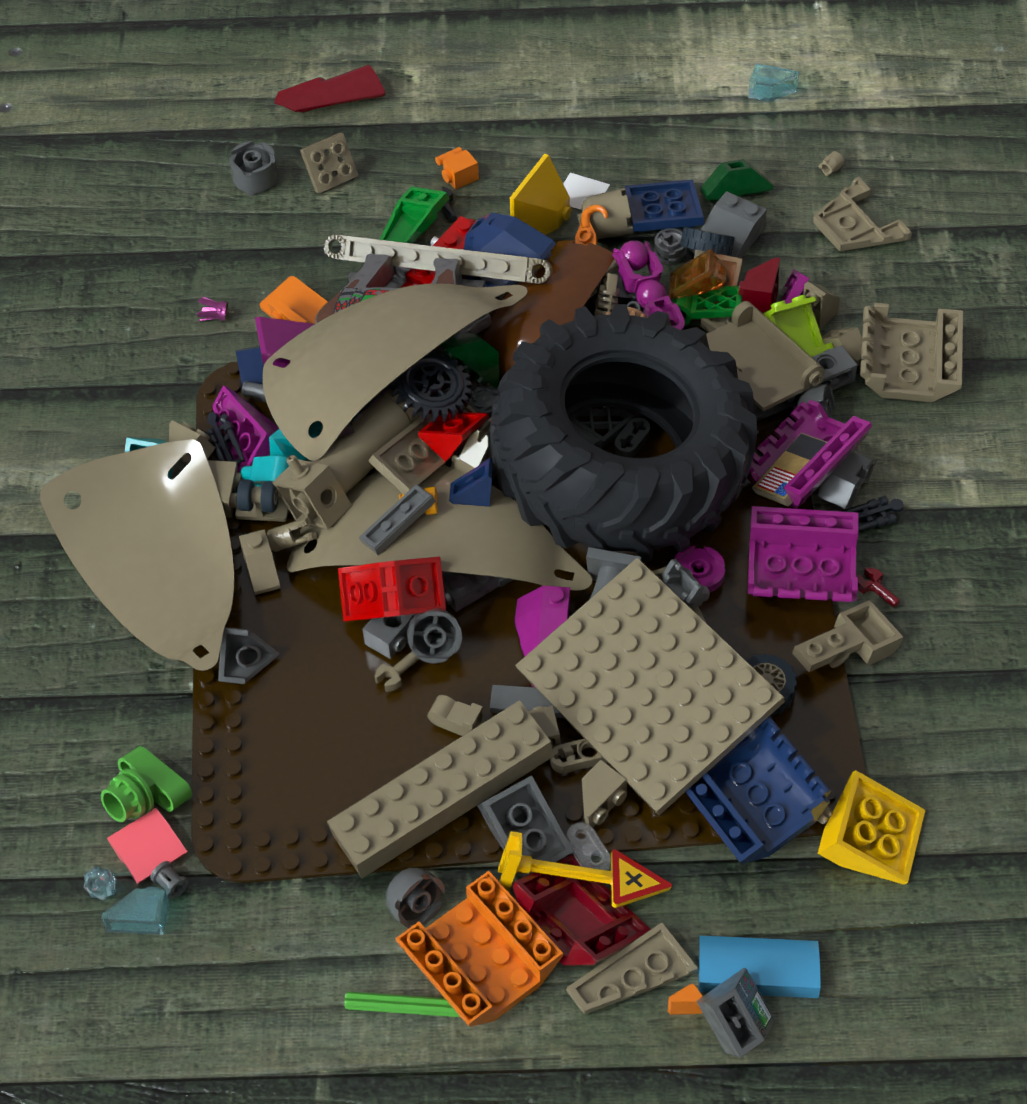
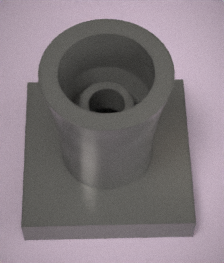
[586,547,642,600]

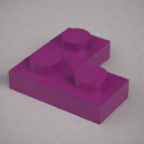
[781,269,809,304]

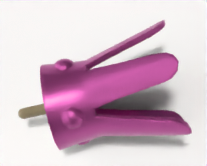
[197,296,234,321]

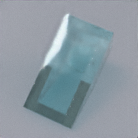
[748,63,799,102]
[101,887,169,935]

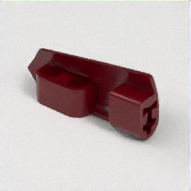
[274,64,385,113]

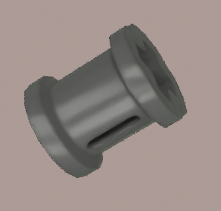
[150,861,189,899]

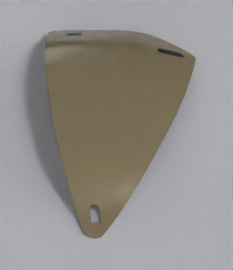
[263,284,527,460]
[287,465,592,590]

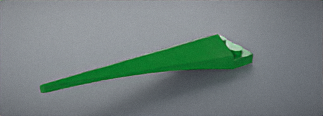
[379,186,449,244]

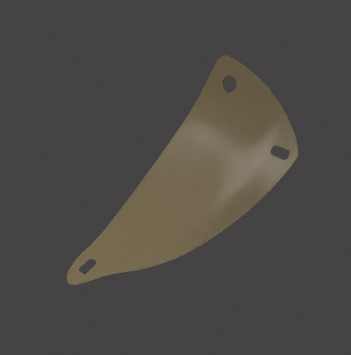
[40,440,234,671]

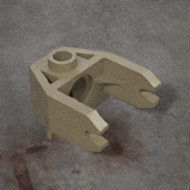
[450,430,497,480]

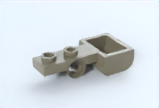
[792,600,903,672]

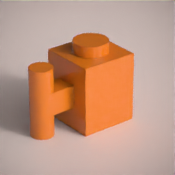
[435,147,479,190]

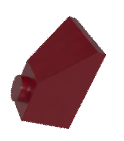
[738,257,780,314]

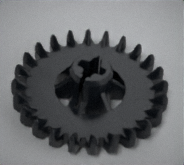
[389,351,473,423]

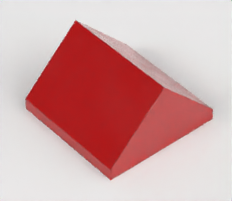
[418,412,489,462]

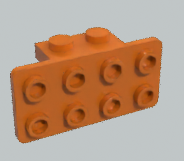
[260,276,328,324]

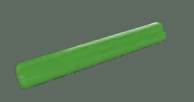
[344,991,460,1017]

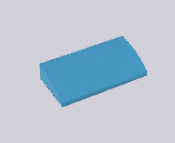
[698,935,821,998]

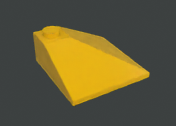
[510,154,572,235]
[817,770,925,885]

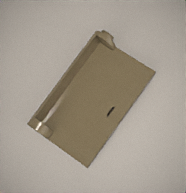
[706,301,825,411]

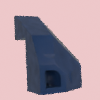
[463,213,556,299]

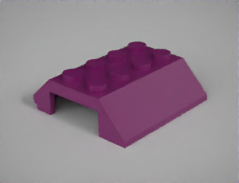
[747,400,872,509]
[747,506,858,602]

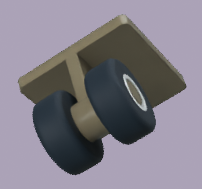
[235,479,289,522]

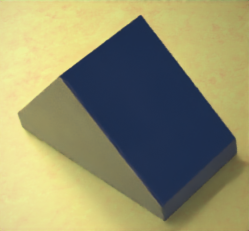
[236,346,264,386]
[449,458,493,507]

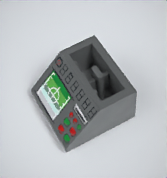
[696,968,775,1058]

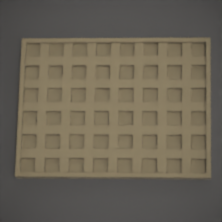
[515,558,785,815]

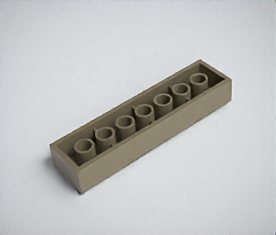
[327,700,554,878]

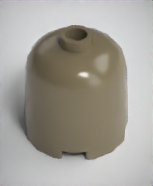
[577,188,634,239]

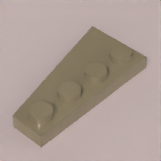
[566,922,698,1015]

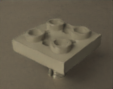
[300,132,359,193]

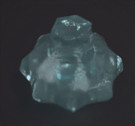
[83,866,117,901]

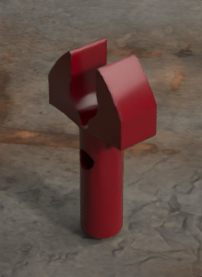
[857,568,900,607]

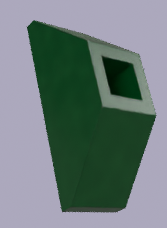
[700,159,773,202]
[439,331,499,388]

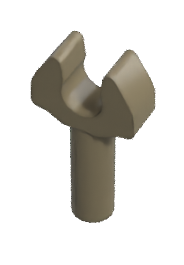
[375,651,419,692]

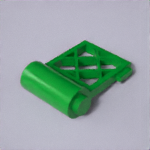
[670,282,742,326]

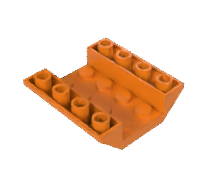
[395,871,563,1027]

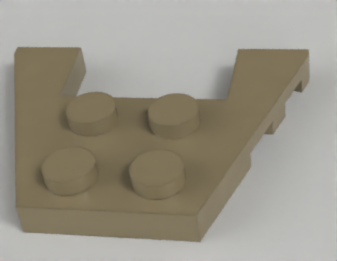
[813,177,912,251]

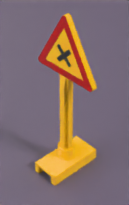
[498,831,672,908]

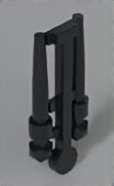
[206,412,245,466]
[840,495,904,532]

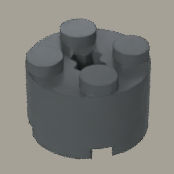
[229,141,278,196]

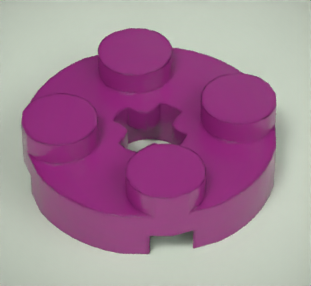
[674,546,725,592]

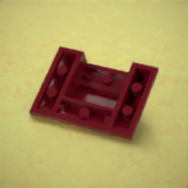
[513,855,651,965]

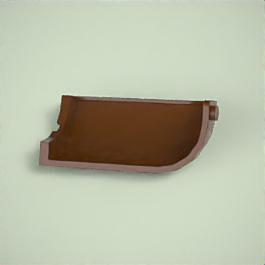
[477,240,614,383]

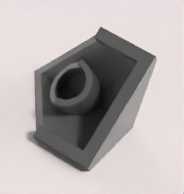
[218,627,280,684]

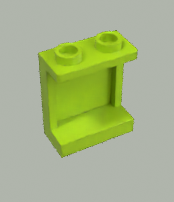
[764,295,833,357]

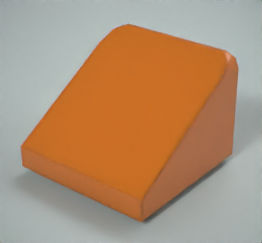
[668,983,703,1015]

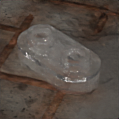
[567,823,611,871]

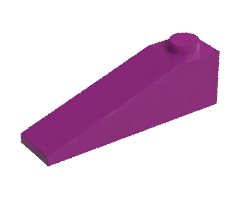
[212,385,279,472]
[515,586,570,688]

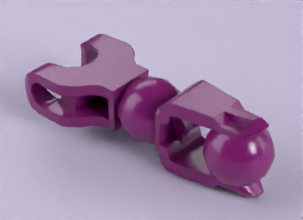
[612,241,685,330]

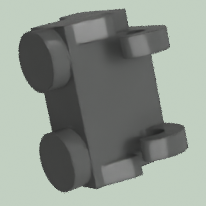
[661,559,710,608]

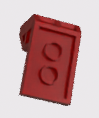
[338,556,446,621]

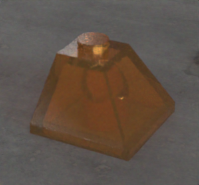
[668,249,727,299]

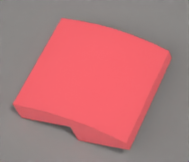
[107,808,187,884]

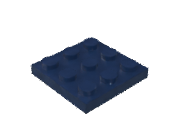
[624,179,704,232]

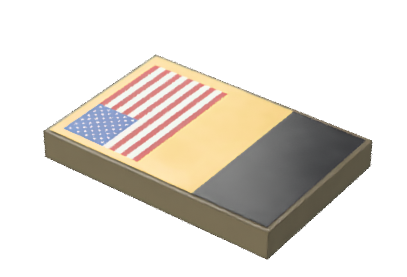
[752,433,827,507]

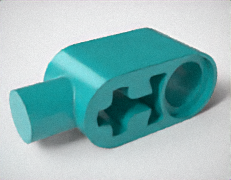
[241,456,289,487]

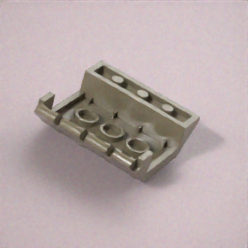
[860,303,963,402]

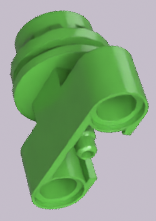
[101,746,192,822]

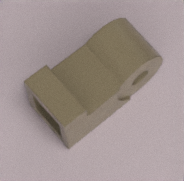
[427,695,484,736]

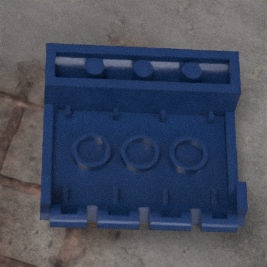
[685,716,831,864]

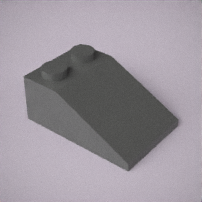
[689,191,767,258]
[477,775,573,878]

